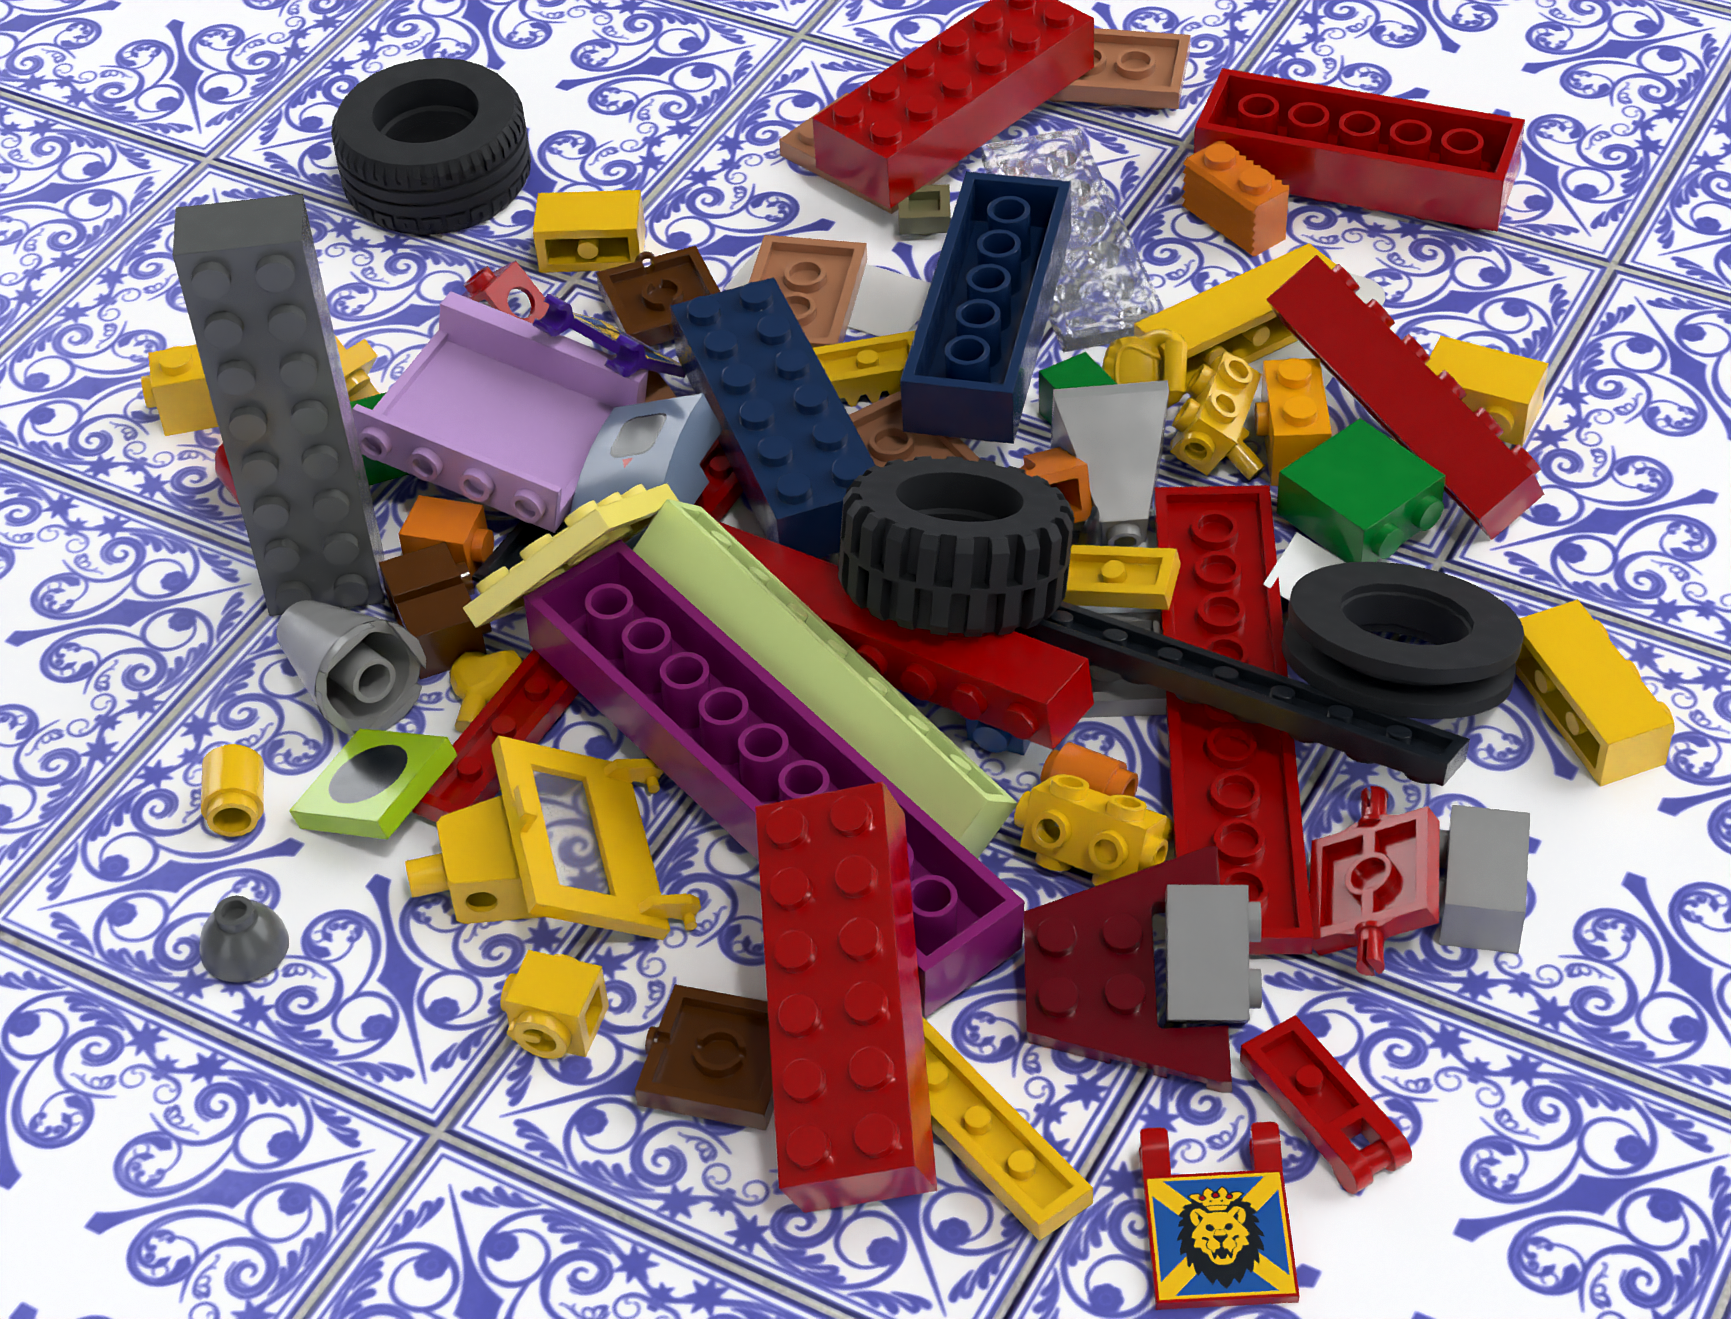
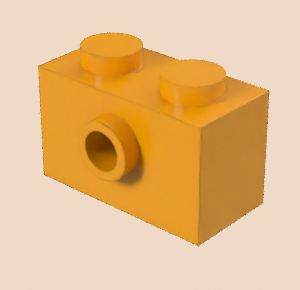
[1254,358,1332,486]

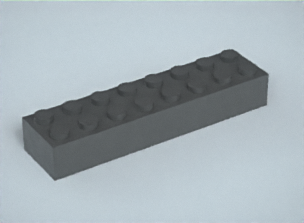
[172,194,385,616]

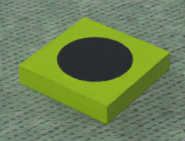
[289,728,457,840]

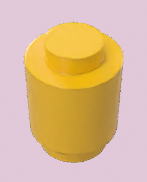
[201,744,264,837]

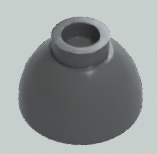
[199,895,289,982]

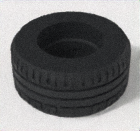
[331,58,531,235]

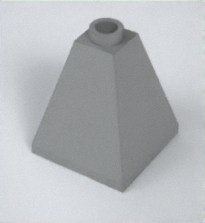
[1050,380,1169,547]

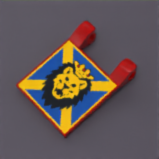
[1139,1121,1300,1310]

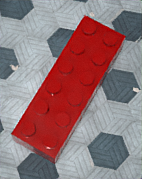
[812,0,1094,209]
[1194,68,1525,232]
[755,781,938,1213]

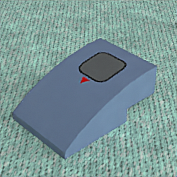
[567,393,723,550]

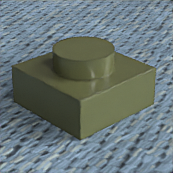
[898,184,951,235]

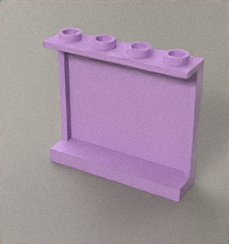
[352,291,648,533]

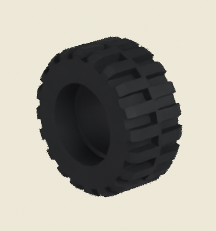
[838,456,1075,637]

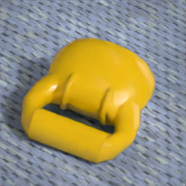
[1102,328,1187,408]

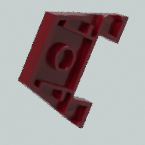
[1024,846,1232,1093]

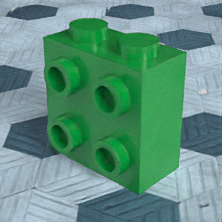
[1276,418,1446,563]

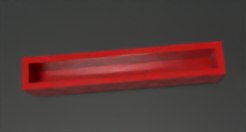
[1266,255,1545,540]

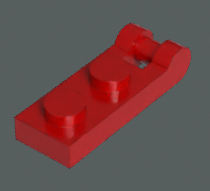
[1240,1015,1412,1194]

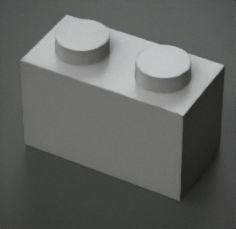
[1439,805,1531,954]
[1165,885,1262,1024]

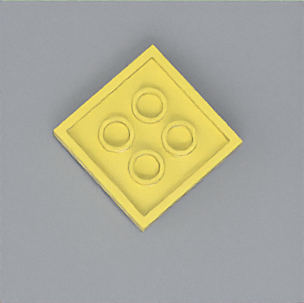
[463,483,679,628]

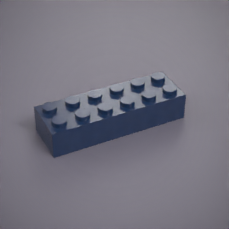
[900,171,1071,444]
[670,277,875,558]

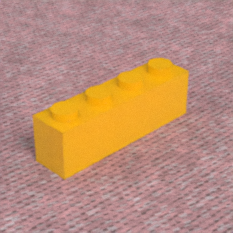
[1134,243,1337,387]

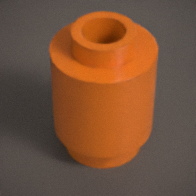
[1040,742,1138,797]

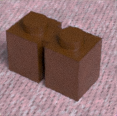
[379,542,492,680]

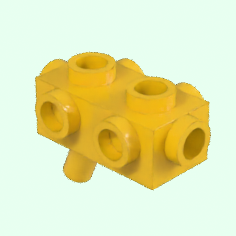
[1170,350,1266,481]
[1014,774,1173,886]

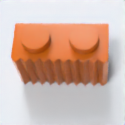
[1182,141,1289,257]

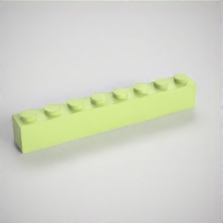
[633,499,1018,859]

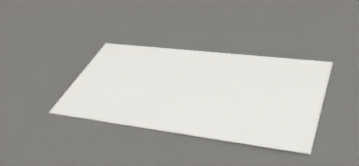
[724,245,931,337]

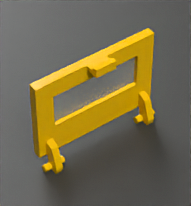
[491,735,701,940]

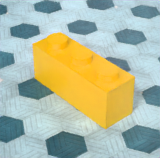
[1515,599,1675,787]

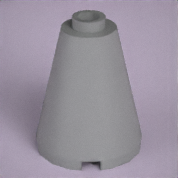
[276,600,426,735]

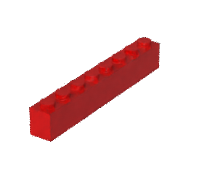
[717,521,1094,750]

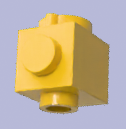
[141,344,219,436]
[500,950,609,1059]

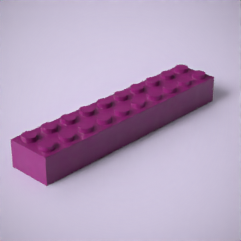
[524,539,1025,1018]

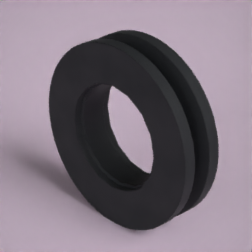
[1282,562,1524,719]

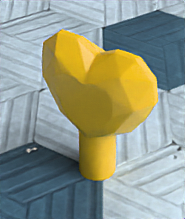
[449,650,522,733]

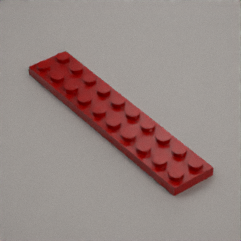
[1154,485,1313,955]

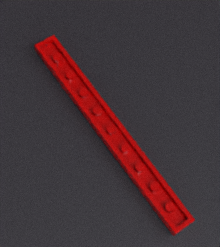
[412,439,743,822]

